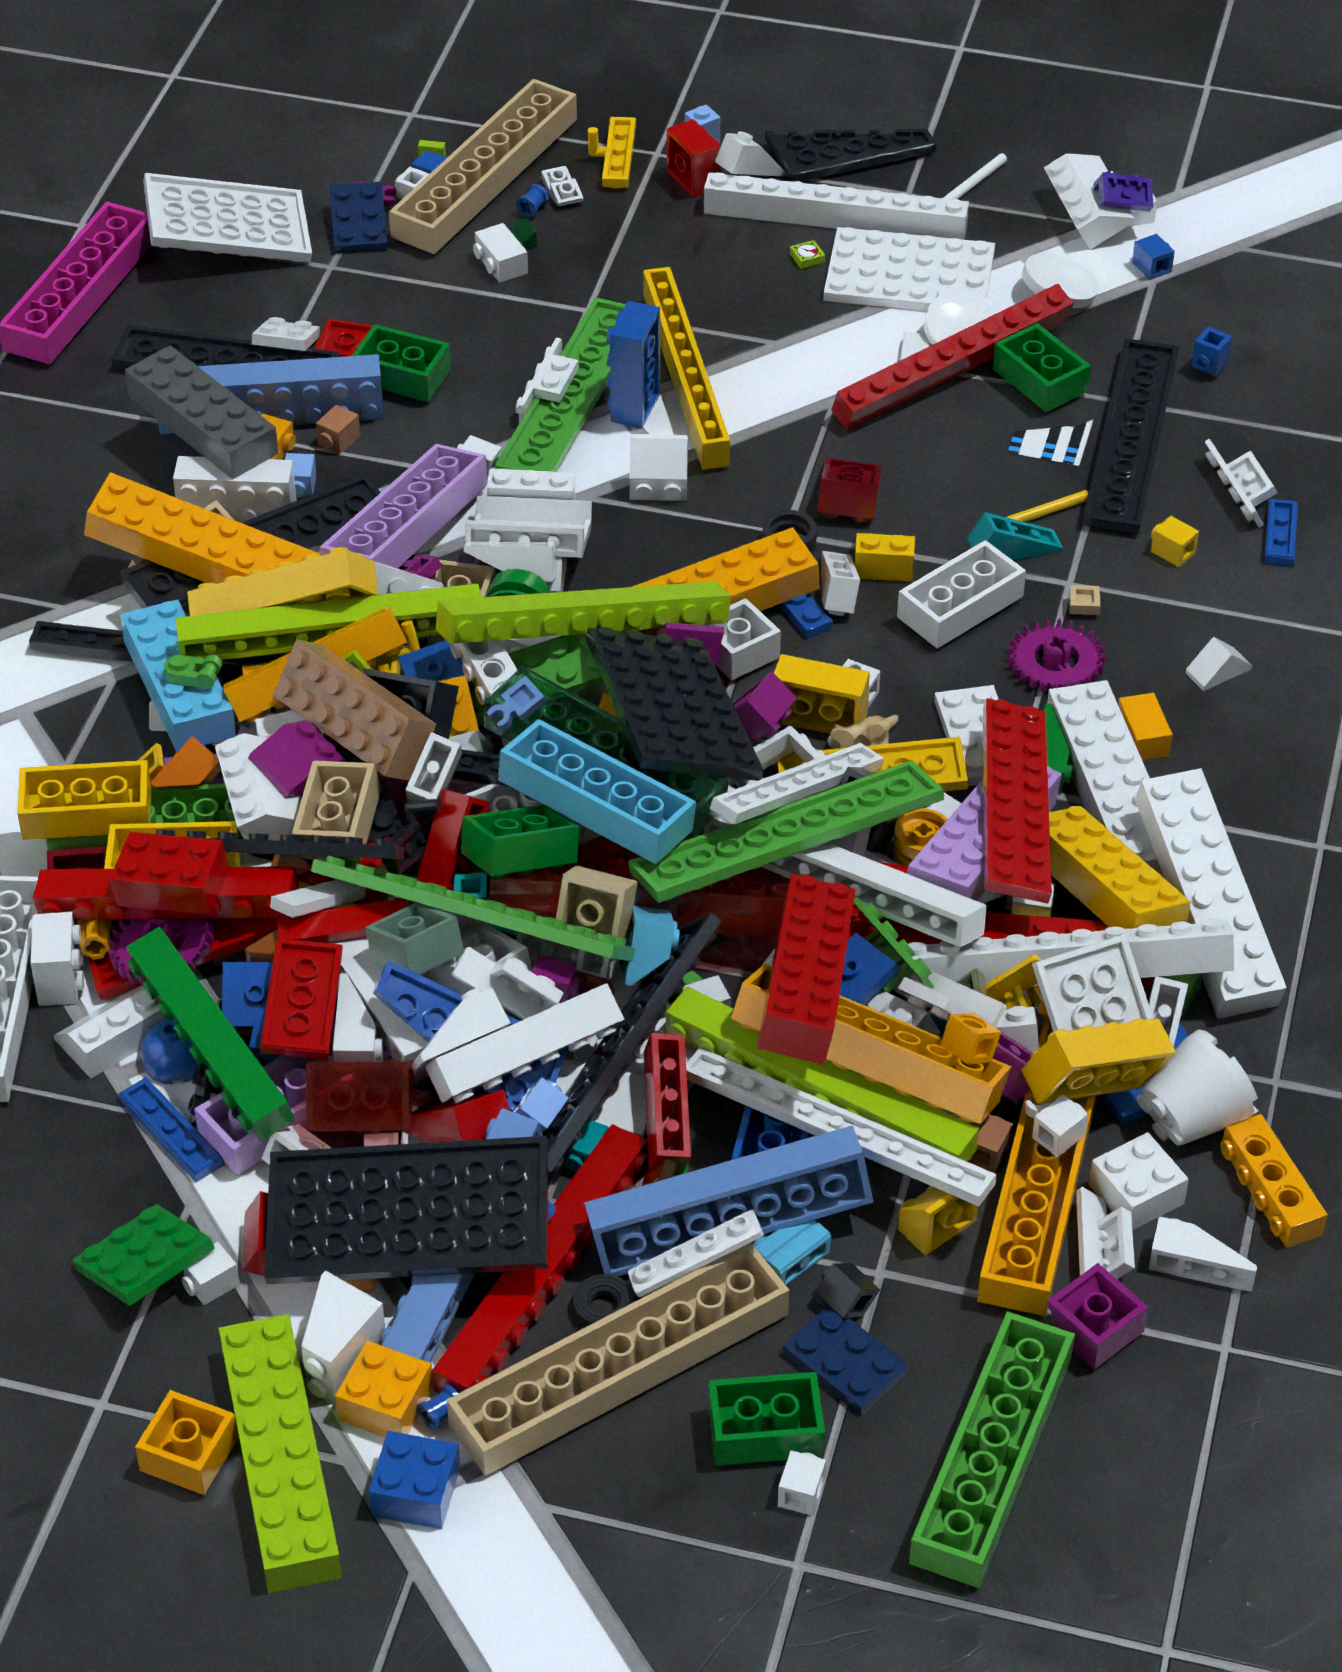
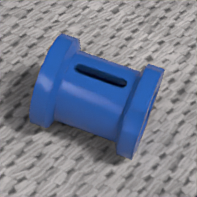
[516,184,549,218]
[417,1384,458,1431]

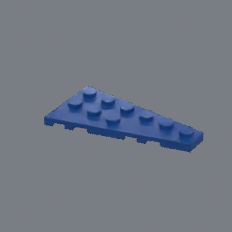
[373,961,568,1112]

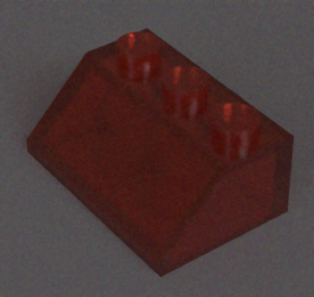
[306,1060,414,1131]

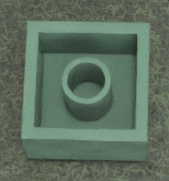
[365,902,464,976]

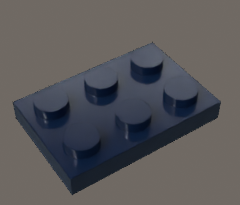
[329,182,388,253]
[782,1305,910,1416]

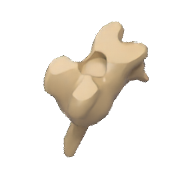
[827,715,898,749]

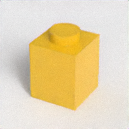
[1151,516,1199,567]

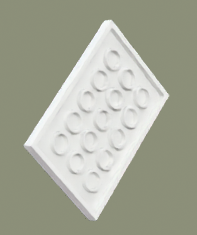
[143,173,312,262]
[823,227,995,312]

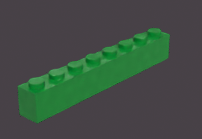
[126,926,295,1142]

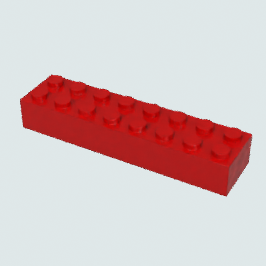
[757,874,856,1065]

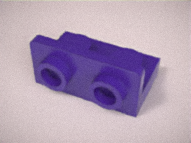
[1093,171,1154,212]

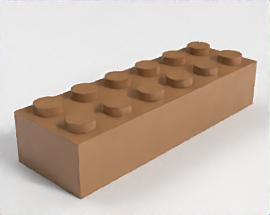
[273,639,437,781]

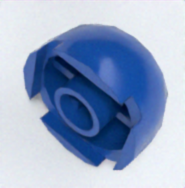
[141,1019,198,1084]

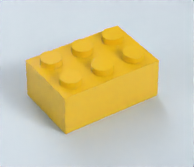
[774,654,870,734]

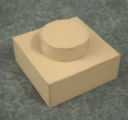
[1069,585,1100,615]

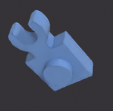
[487,676,547,732]

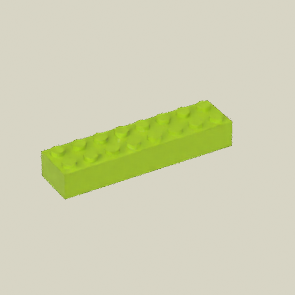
[219,1314,342,1594]

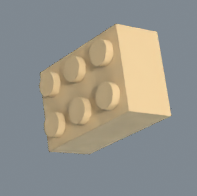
[291,761,382,862]

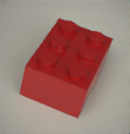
[109,832,230,915]

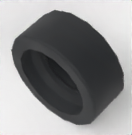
[762,510,817,554]

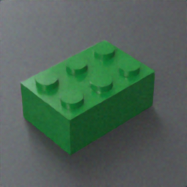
[993,323,1091,412]
[352,324,451,402]
[461,804,579,878]
[708,1372,825,1466]

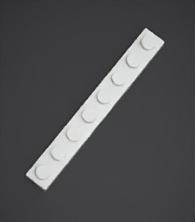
[710,743,884,824]

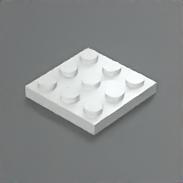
[1032,934,1153,1032]

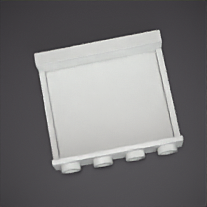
[465,496,592,558]

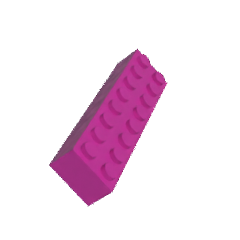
[0,201,152,364]

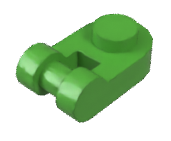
[164,654,223,688]

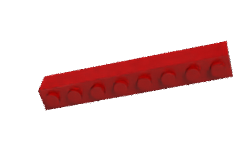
[33,866,300,920]

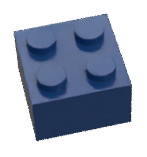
[368,1431,460,1529]

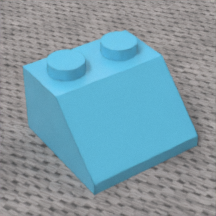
[622,906,679,986]

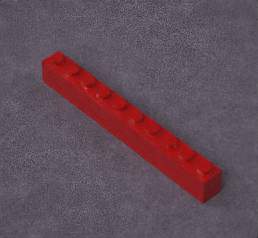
[831,284,1074,430]
[432,1124,648,1394]

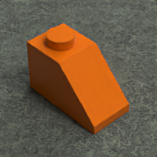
[151,736,221,787]

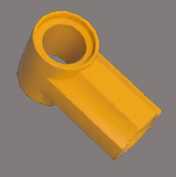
[77,919,114,960]

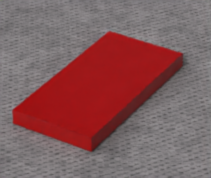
[260,938,343,1060]

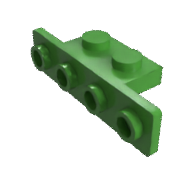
[854,897,934,993]

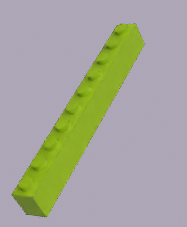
[435,581,731,644]
[175,583,481,660]
[666,986,979,1162]

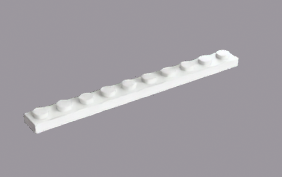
[686,1048,996,1206]

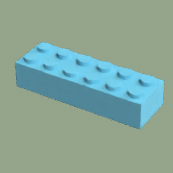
[120,600,236,752]
[498,719,696,864]

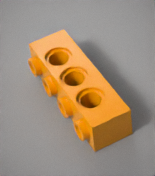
[1220,1114,1328,1248]

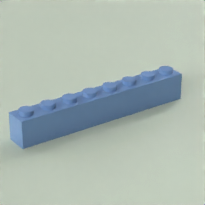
[381,1108,543,1363]

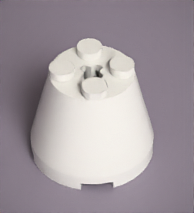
[1136,1030,1258,1146]

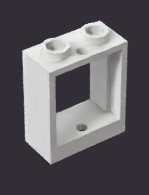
[733,725,826,788]

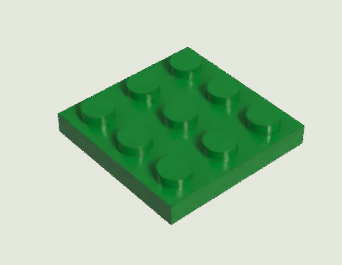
[72,1204,215,1306]

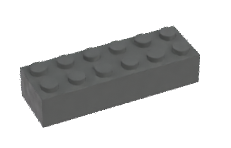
[125,345,279,479]

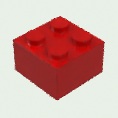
[667,119,722,198]

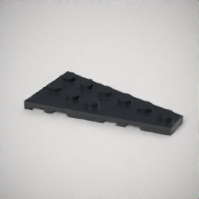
[765,129,937,182]

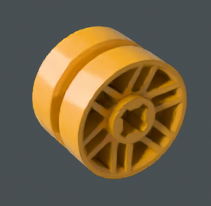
[893,808,948,866]

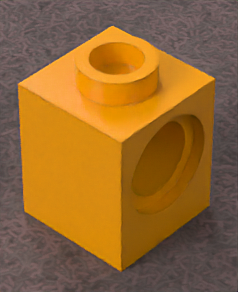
[941,1012,1001,1065]

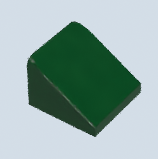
[510,218,537,250]

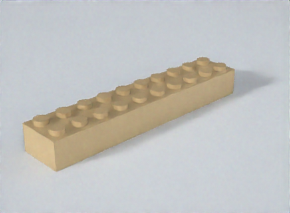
[389,79,577,254]
[447,1243,789,1476]

